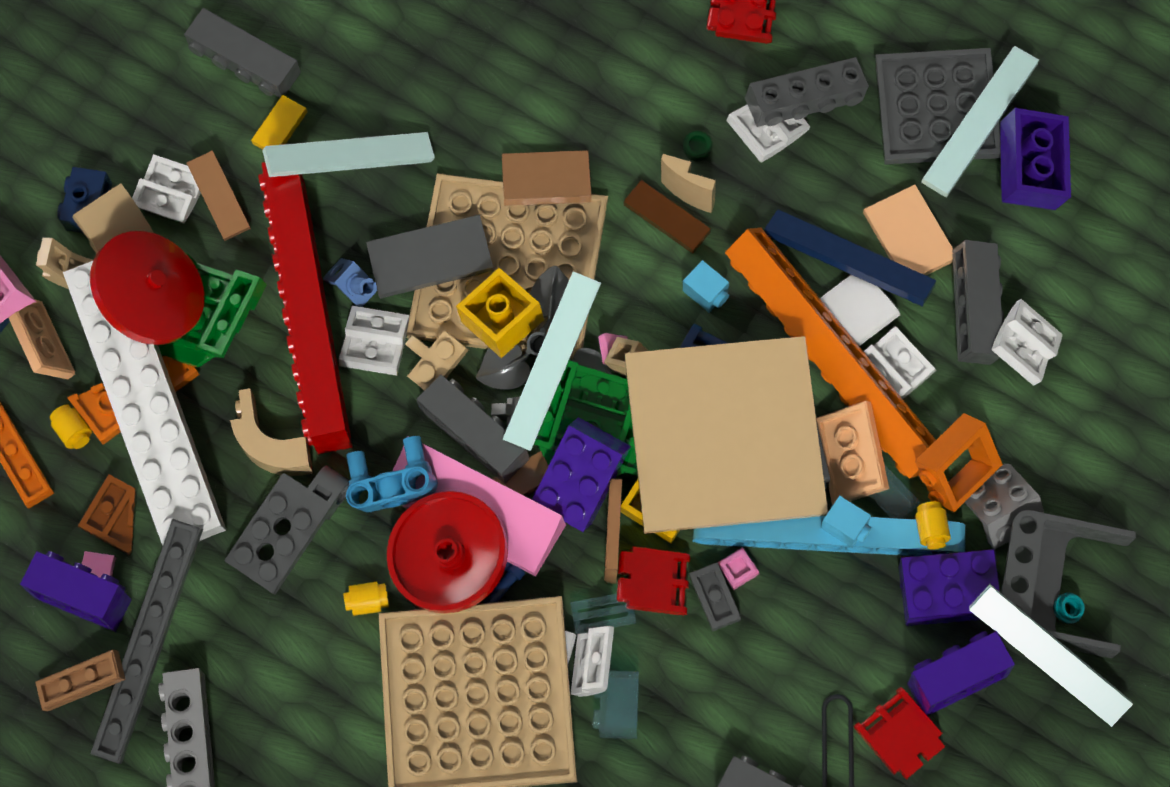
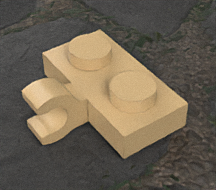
[405,330,469,391]

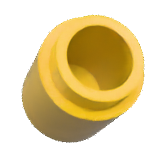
[50,405,92,449]
[915,501,951,550]
[343,581,389,616]

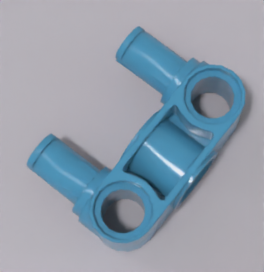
[346,436,438,512]

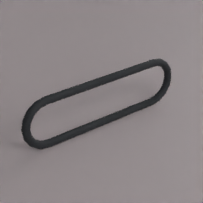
[822,694,854,787]

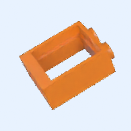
[915,413,1003,512]

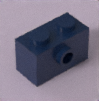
[57,167,112,233]

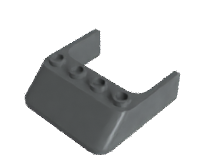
[1002,510,1136,658]

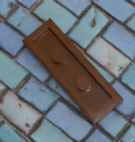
[624,180,711,254]

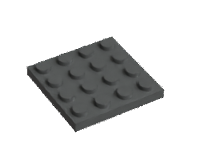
[875,48,1001,165]

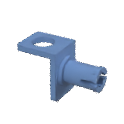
[323,258,377,307]

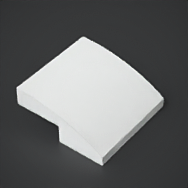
[726,105,810,163]
[132,154,201,224]
[820,275,900,346]
[991,299,1063,386]
[339,306,409,376]
[864,326,937,399]
[571,626,614,697]

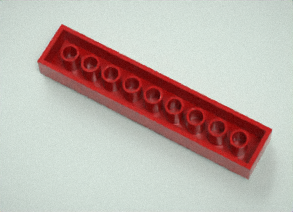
[258,162,353,454]

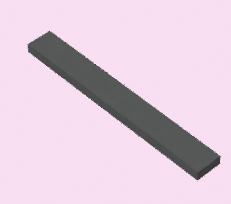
[90,519,203,764]

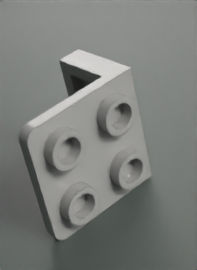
[965,464,1044,549]

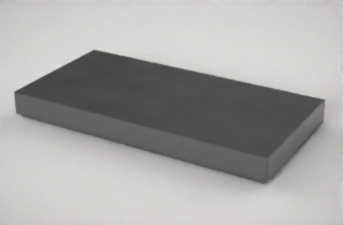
[366,214,494,299]

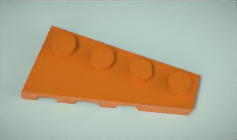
[67,356,199,445]

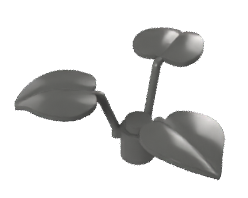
[476,266,612,390]

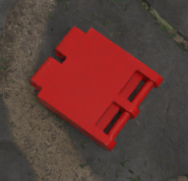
[707,0,777,44]
[617,546,690,615]
[853,687,945,779]

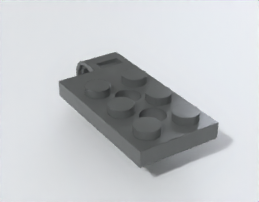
[224,466,349,595]

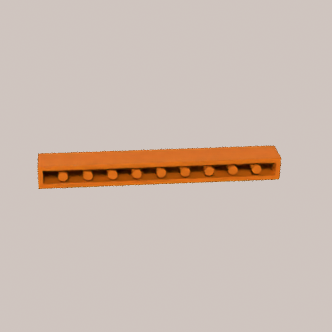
[725,227,936,479]

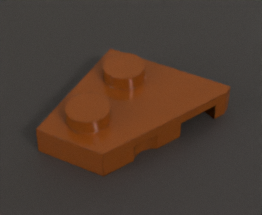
[78,474,136,555]

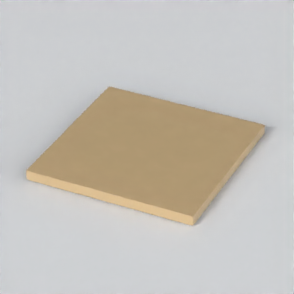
[406,173,608,360]
[624,336,828,534]
[379,596,577,787]

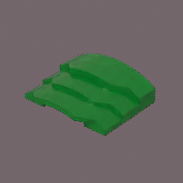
[158,252,267,368]
[534,360,638,477]

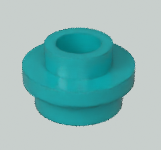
[1054,593,1085,624]

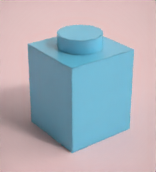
[683,260,729,313]
[821,495,872,548]

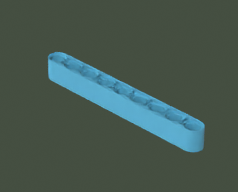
[692,516,965,556]

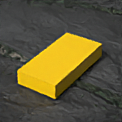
[251,95,307,149]

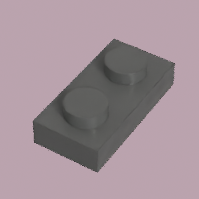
[689,562,741,632]

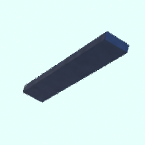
[764,210,936,307]

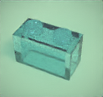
[593,671,639,739]

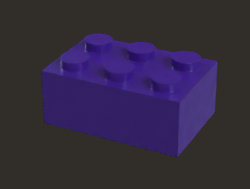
[1000,108,1071,210]
[532,417,631,532]
[898,550,1000,626]
[20,551,132,632]
[907,631,1015,716]

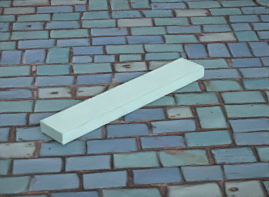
[922,46,1039,198]
[262,132,435,177]
[503,271,601,451]
[969,584,1133,727]

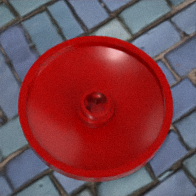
[90,231,204,345]
[387,491,508,613]

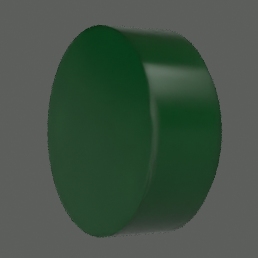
[683,131,712,161]

